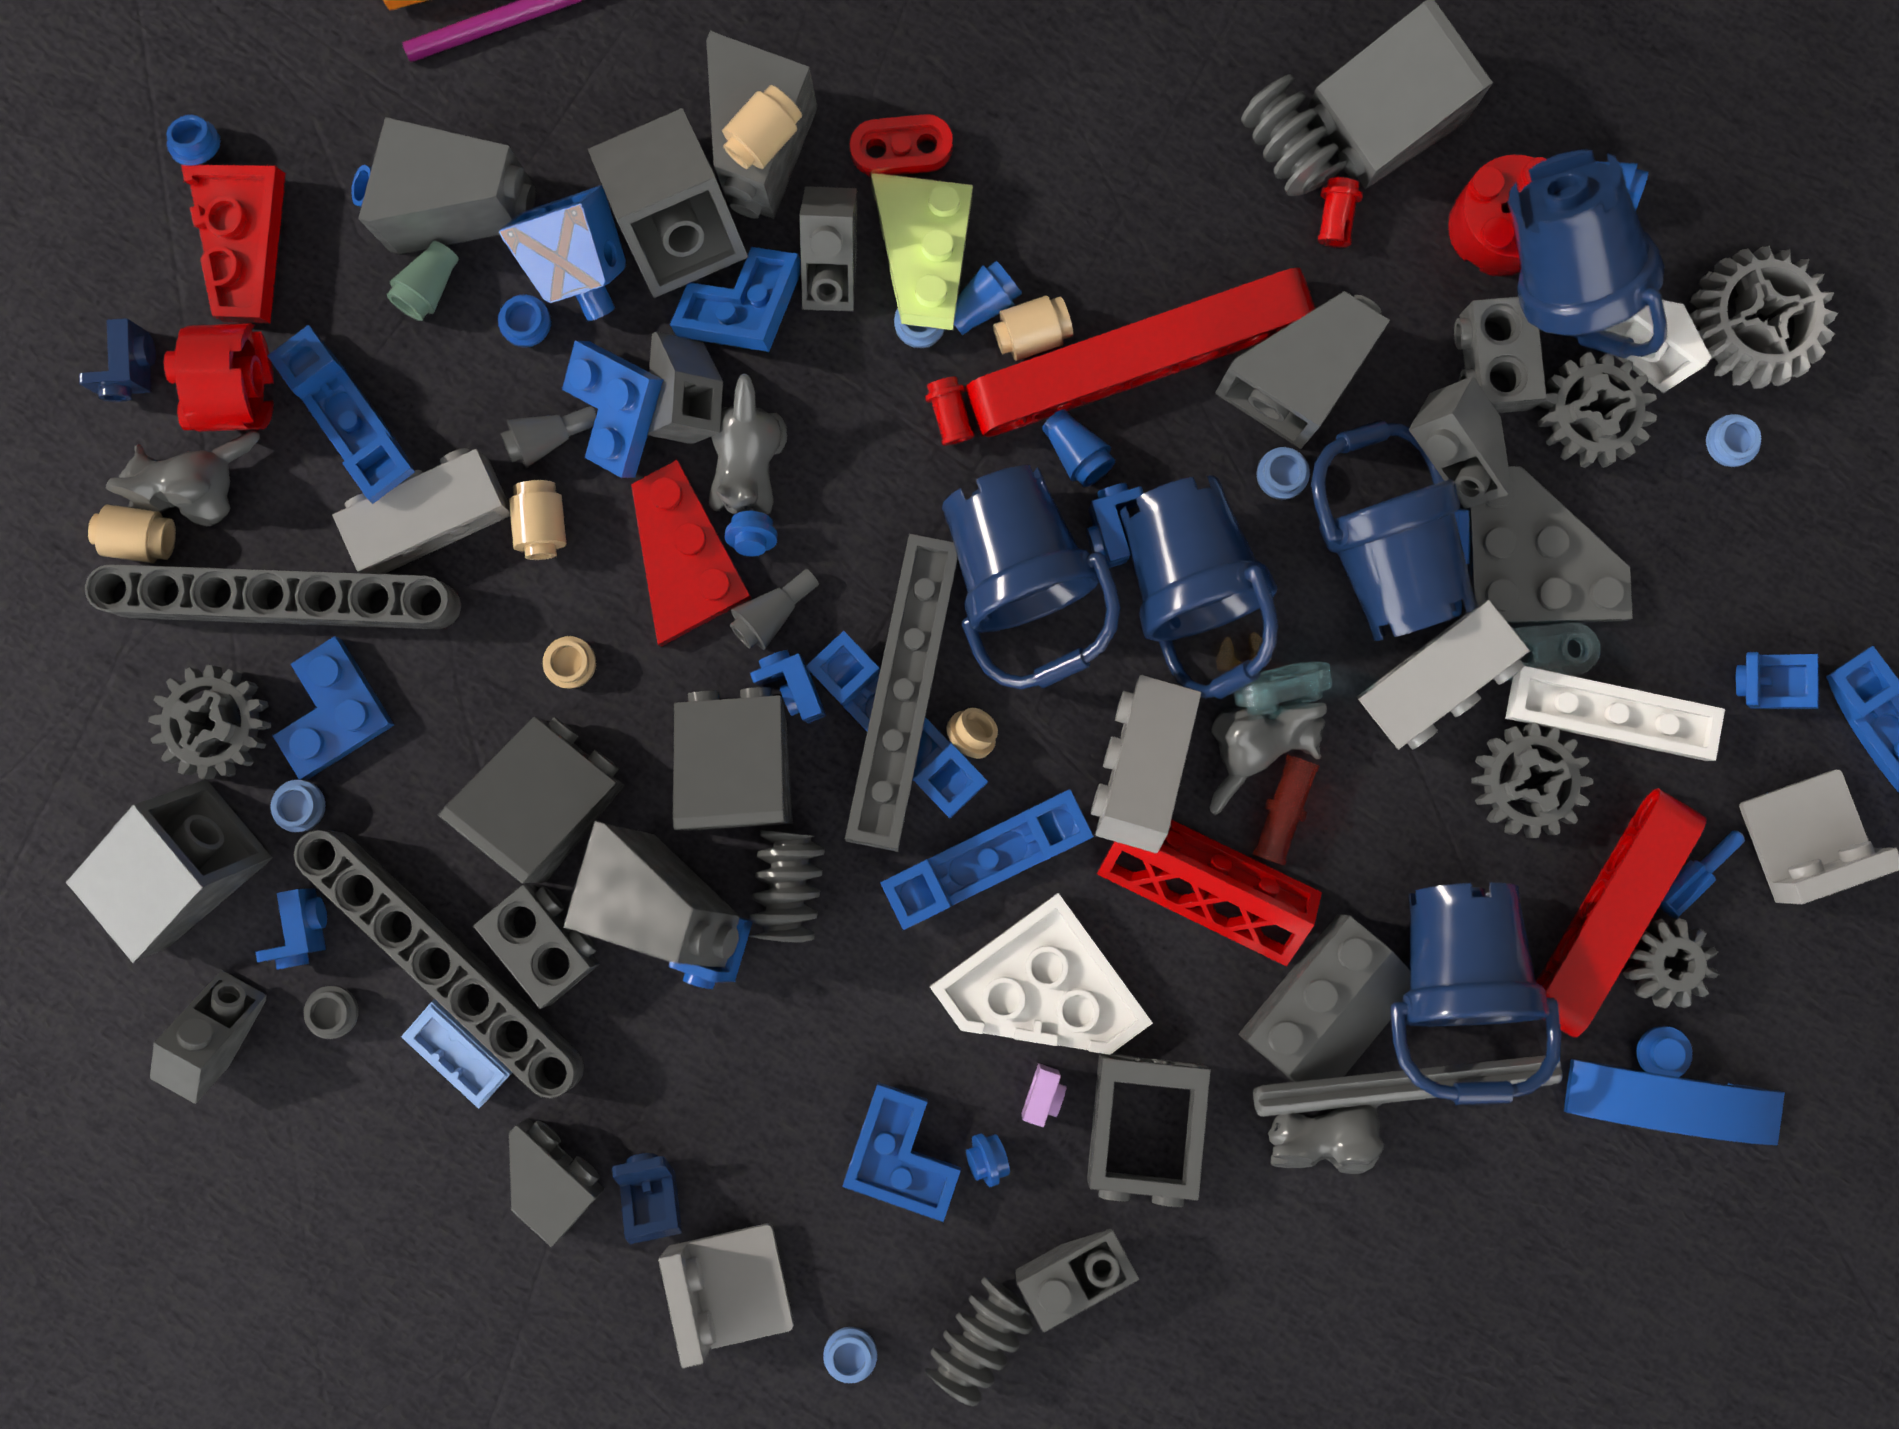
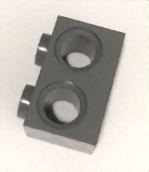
[1454,297,1546,413]
[473,884,600,1009]

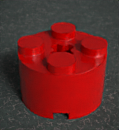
[1449,155,1546,276]
[164,323,274,432]

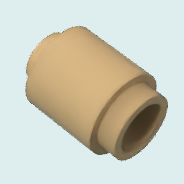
[722,85,802,169]
[993,295,1073,361]
[509,480,566,560]
[88,505,176,563]

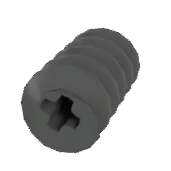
[1241,74,1347,197]
[749,830,825,943]
[925,1277,1034,1406]

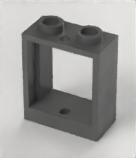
[1087,1053,1210,1207]

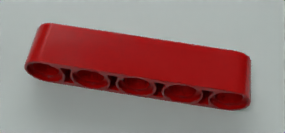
[1536,788,1706,1038]

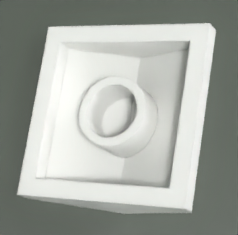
[1605,300,1711,393]

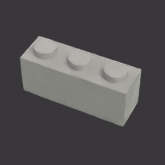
[332,448,510,574]
[1357,600,1530,750]
[1091,675,1201,853]

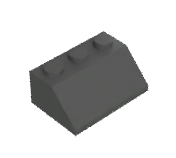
[1238,914,1410,1082]

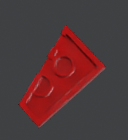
[181,165,286,323]
[631,460,752,647]

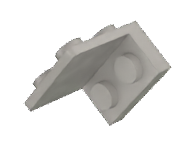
[1739,770,1899,904]
[659,1223,794,1368]

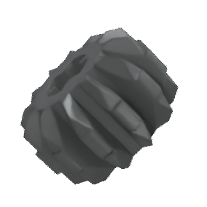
[1622,918,1720,1008]

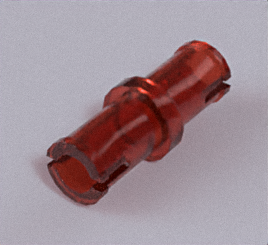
[1253,755,1320,865]

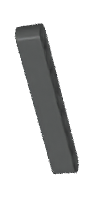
[85,565,461,629]
[294,830,584,1098]

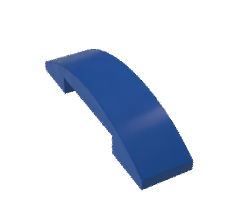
[268,325,415,504]
[806,631,988,818]
[1826,646,1899,793]
[880,789,1094,930]
[1564,1059,1785,1145]

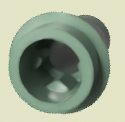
[387,241,459,321]

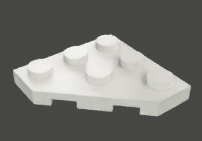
[930,893,1152,1055]

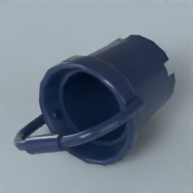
[1508,150,1667,359]
[1311,420,1478,641]
[942,465,1120,690]
[1120,475,1278,699]
[1390,883,1562,1105]

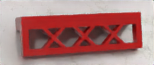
[1097,820,1322,966]

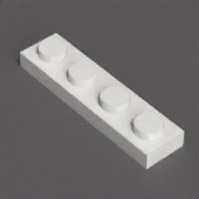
[1505,666,1725,761]

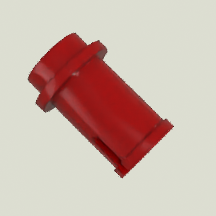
[1317,177,1363,248]
[925,376,974,446]

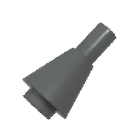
[501,406,596,469]
[730,569,819,650]

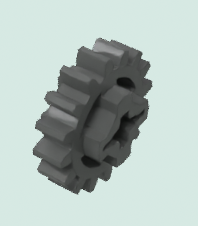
[1538,352,1657,468]
[148,665,271,780]
[1472,723,1593,838]

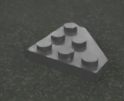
[1466,466,1633,624]

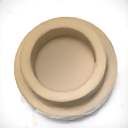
[543,636,596,689]
[947,708,998,759]

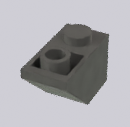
[800,186,857,311]
[648,332,723,444]
[1409,376,1512,509]
[150,970,267,1104]
[509,1118,605,1247]
[1015,1229,1139,1333]

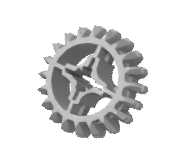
[1689,246,1838,389]

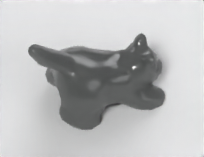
[709,374,787,515]
[106,430,259,526]
[1209,696,1327,815]
[1268,1103,1384,1174]

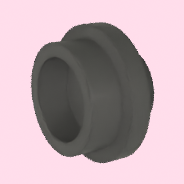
[304,985,359,1039]

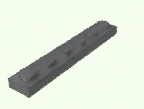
[845,534,958,852]

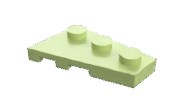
[871,173,973,330]

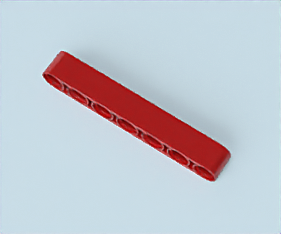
[965,268,1316,437]

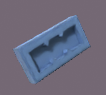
[401,999,513,1109]

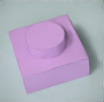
[1021,1063,1066,1127]

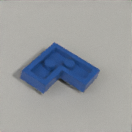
[670,247,801,352]
[562,341,663,478]
[273,636,394,781]
[842,1082,961,1222]

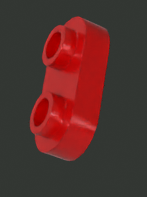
[850,114,953,176]

